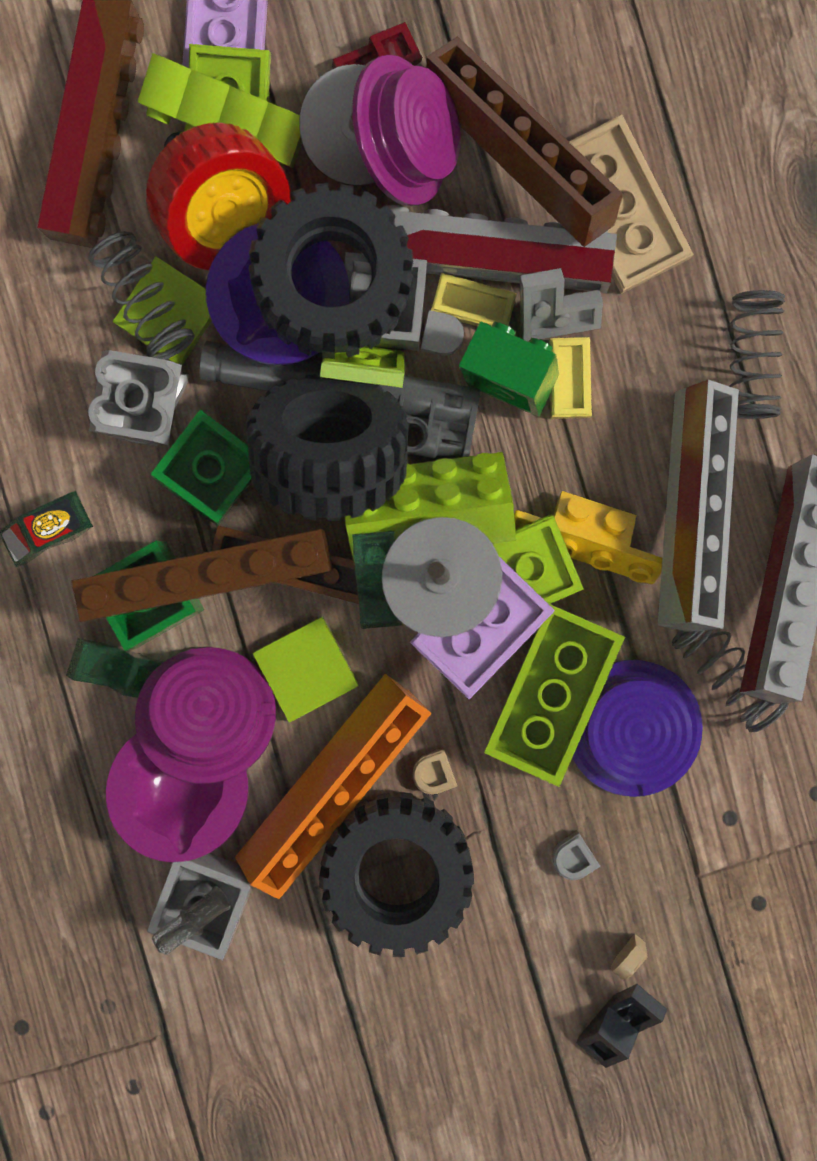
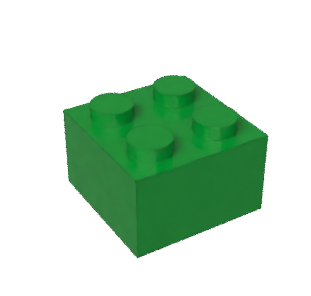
[459,321,559,417]
[151,410,252,527]
[94,541,204,651]

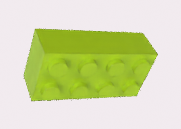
[345,452,516,562]
[484,604,625,787]

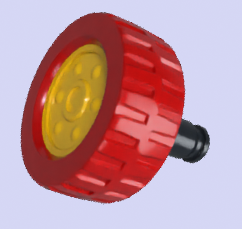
[146,123,291,271]

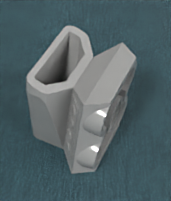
[88,350,189,446]

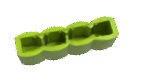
[138,53,302,168]

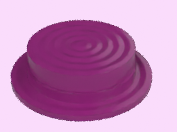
[352,55,461,206]
[135,647,276,784]
[106,733,249,862]

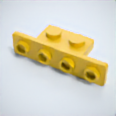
[514,491,663,584]

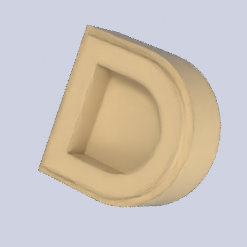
[413,747,457,794]
[611,934,648,980]

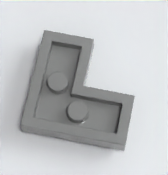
[520,268,603,341]

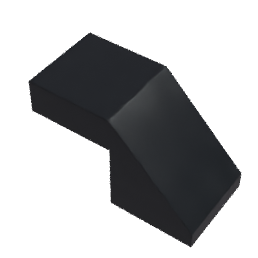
[576,984,667,1068]

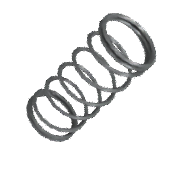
[88,231,195,360]
[729,290,785,419]
[672,630,789,732]

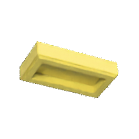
[431,273,517,326]
[549,337,592,419]

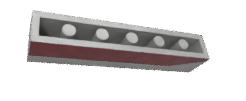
[379,205,617,293]
[658,380,739,632]
[740,454,817,704]

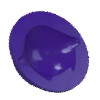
[206,223,350,365]
[572,660,703,797]

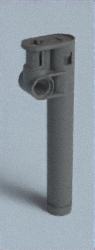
[200,341,481,459]

